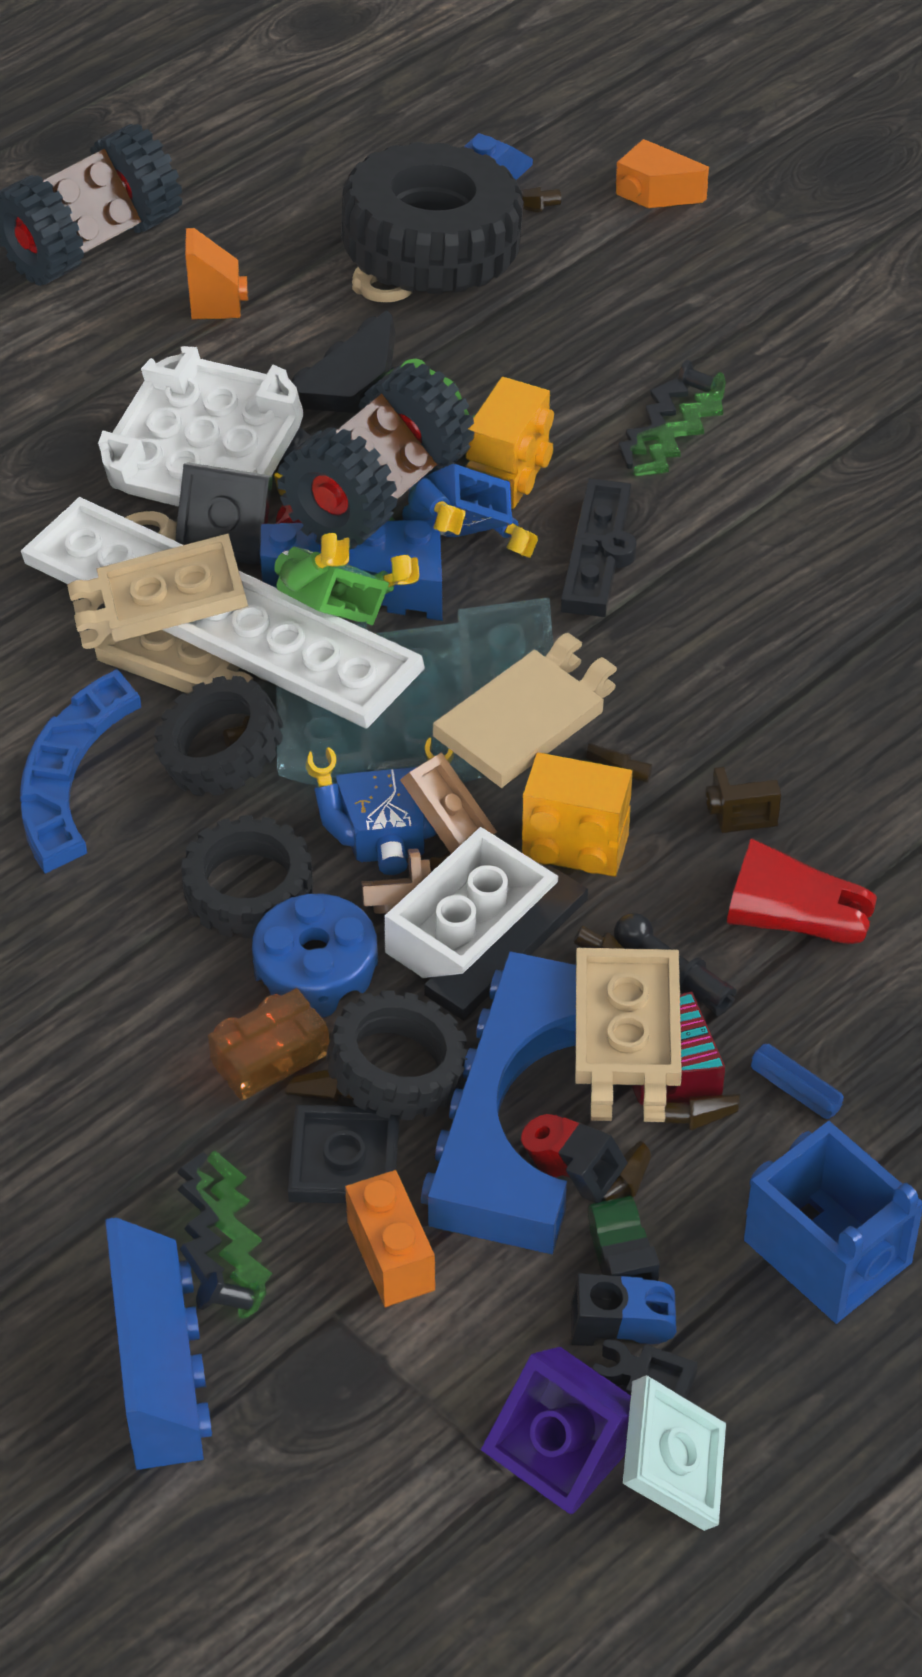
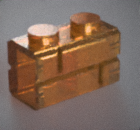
[208,988,329,1101]

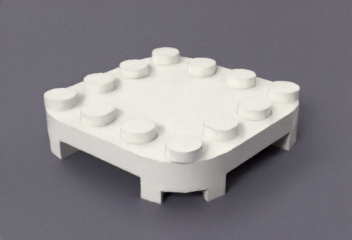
[98,346,303,507]

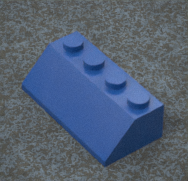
[105,1217,212,1470]

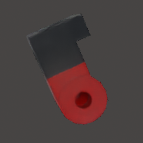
[521,1114,628,1203]

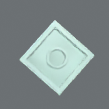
[623,1375,726,1531]

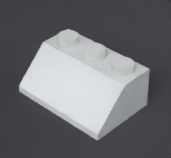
[385,827,558,978]

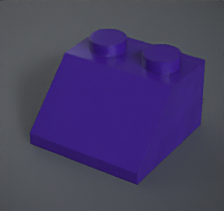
[481,1347,631,1514]

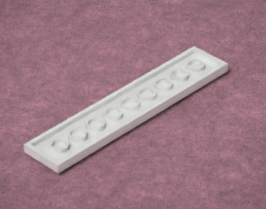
[21,497,425,729]

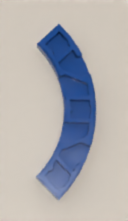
[20,669,141,874]

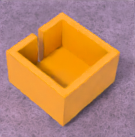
[466,377,554,509]
[522,752,632,877]

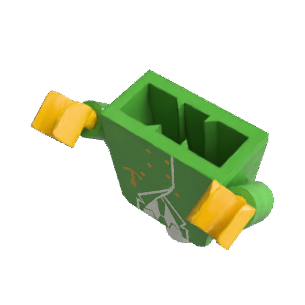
[274,533,419,625]

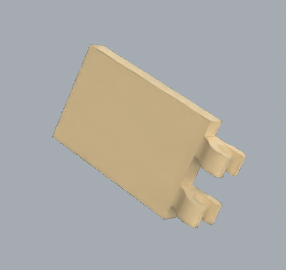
[67,534,248,649]
[94,630,267,694]
[433,633,617,788]
[575,948,682,1122]

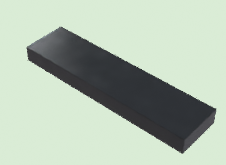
[424,865,588,1020]

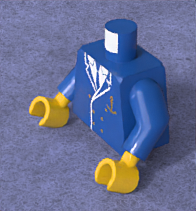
[402,464,538,558]
[305,737,454,875]

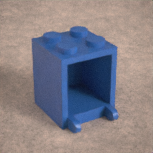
[744,1121,922,1324]

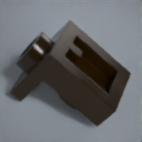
[705,767,781,833]

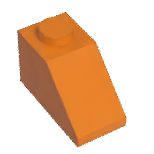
[616,139,709,208]
[185,228,248,319]

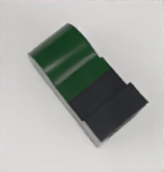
[588,1196,660,1281]

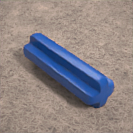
[751,1043,844,1119]

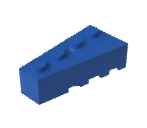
[260,520,443,621]

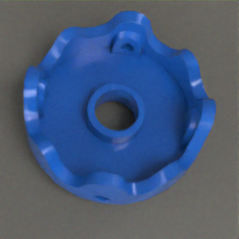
[252,894,378,1017]

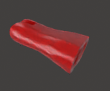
[727,838,877,944]

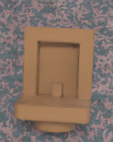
[361,848,431,913]

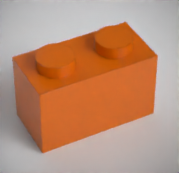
[345,1170,435,1307]

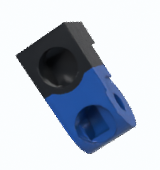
[571,1273,677,1346]

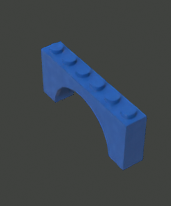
[421,951,576,1255]

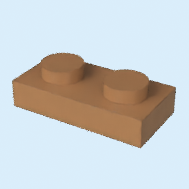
[400,752,497,854]

